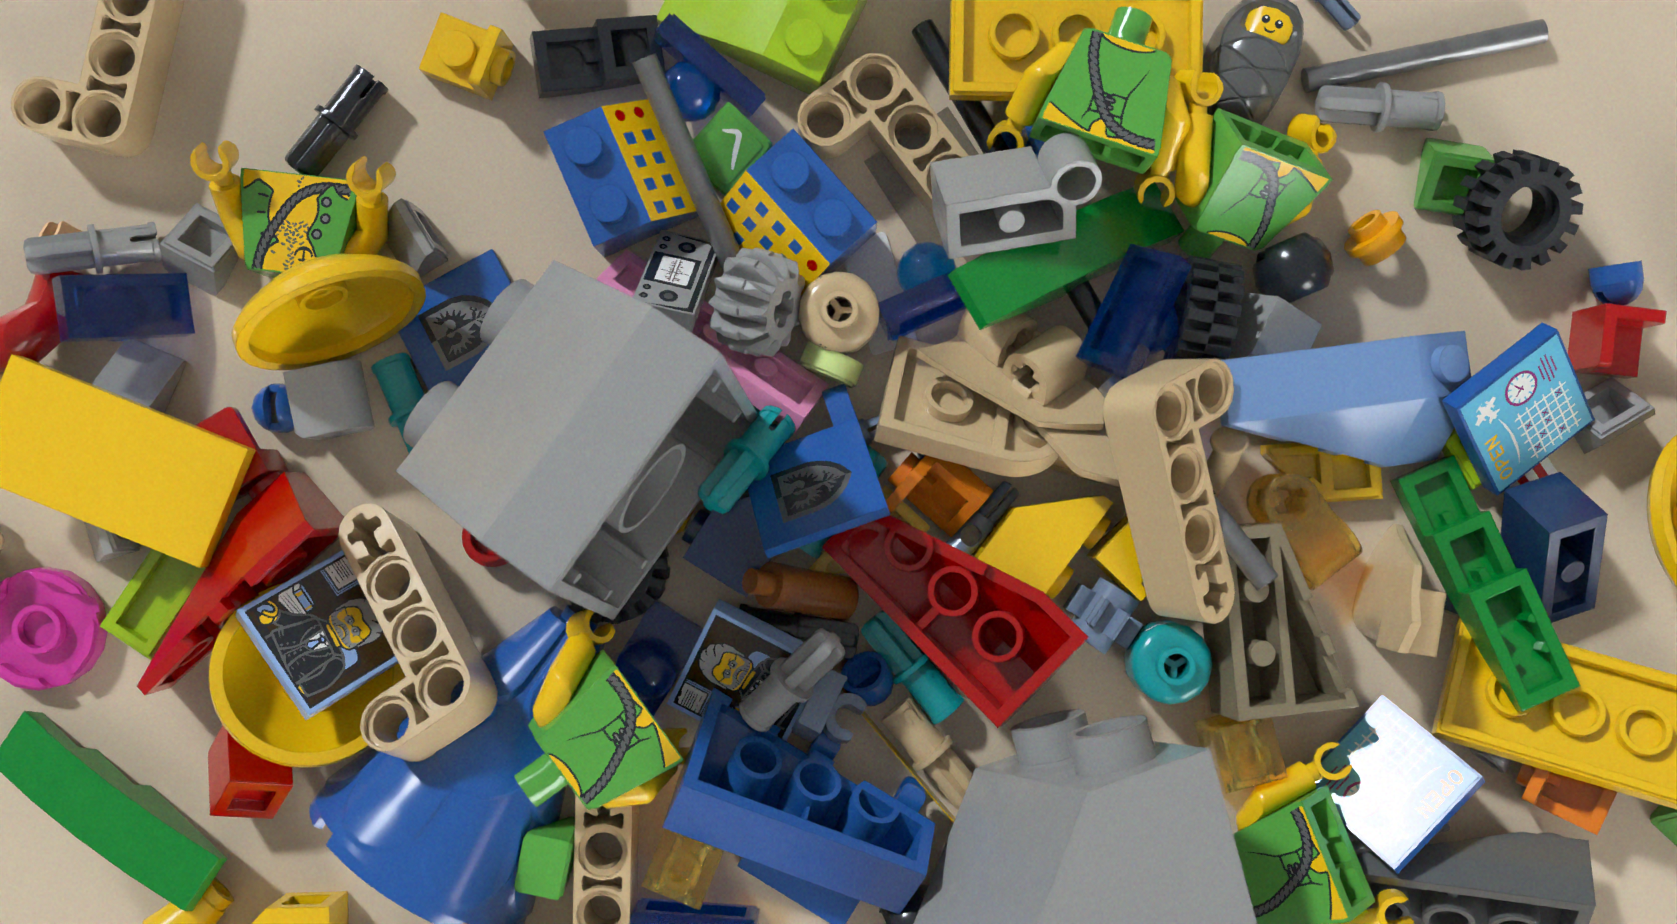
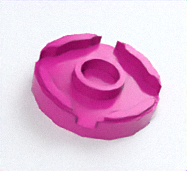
[0,567,108,691]

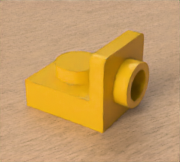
[419,12,516,101]

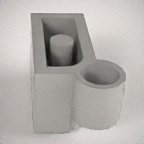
[930,133,1102,259]

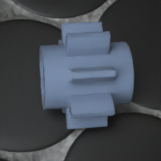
[1063,577,1143,654]

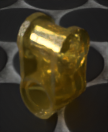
[1246,473,1363,591]

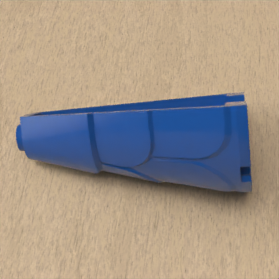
[309,605,605,924]

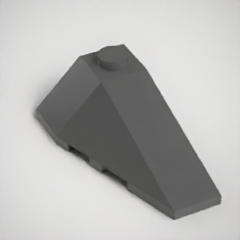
[1356,832,1596,924]

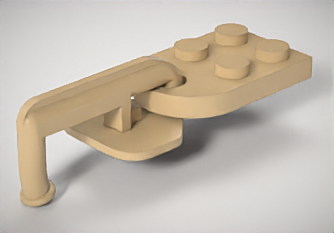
[874,335,1249,498]

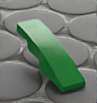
[948,182,1185,330]
[1390,455,1580,712]
[0,711,228,911]

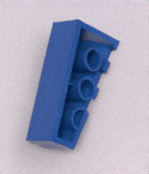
[662,688,936,914]

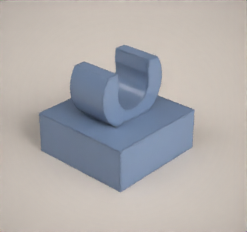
[791,669,867,744]

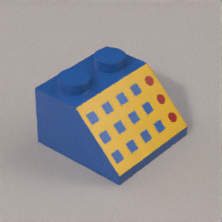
[543,99,699,258]
[720,129,877,297]

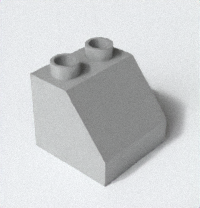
[396,260,758,620]
[914,709,1257,924]

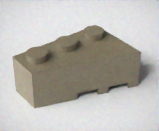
[1202,523,1360,721]

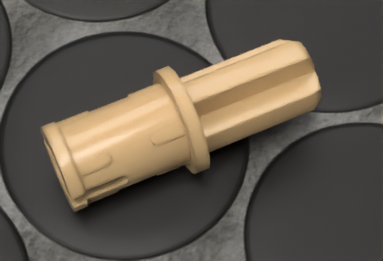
[880,695,973,810]

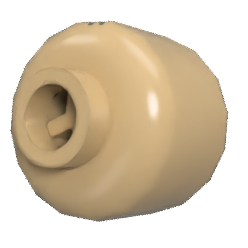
[799,271,880,355]

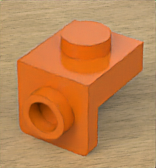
[886,452,994,537]
[1515,764,1618,835]

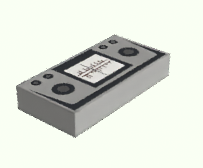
[633,230,718,332]

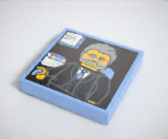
[235,550,399,720]
[667,599,816,741]

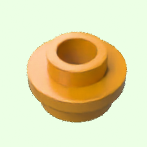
[1344,210,1407,266]

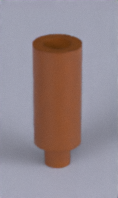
[742,562,859,621]

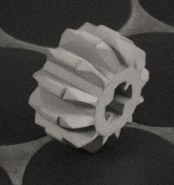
[708,248,805,357]

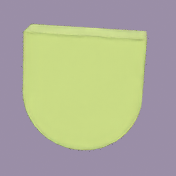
[799,341,864,389]

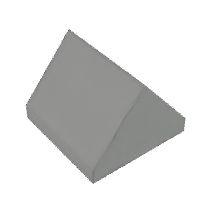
[1574,377,1655,454]

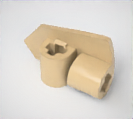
[917,308,1105,430]
[1352,524,1447,657]

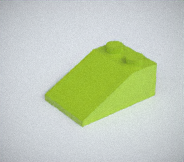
[657,0,868,95]

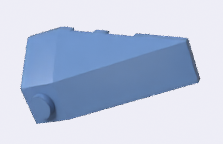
[1220,331,1471,467]

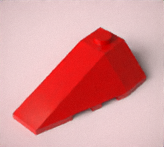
[137,471,344,695]
[822,515,1089,728]

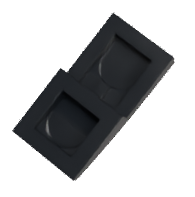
[529,15,666,98]

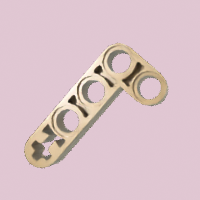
[11,0,185,158]
[797,53,985,262]
[1103,358,1235,624]
[338,503,498,762]
[573,795,640,924]

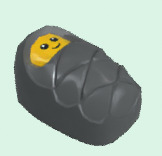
[1202,0,1304,125]

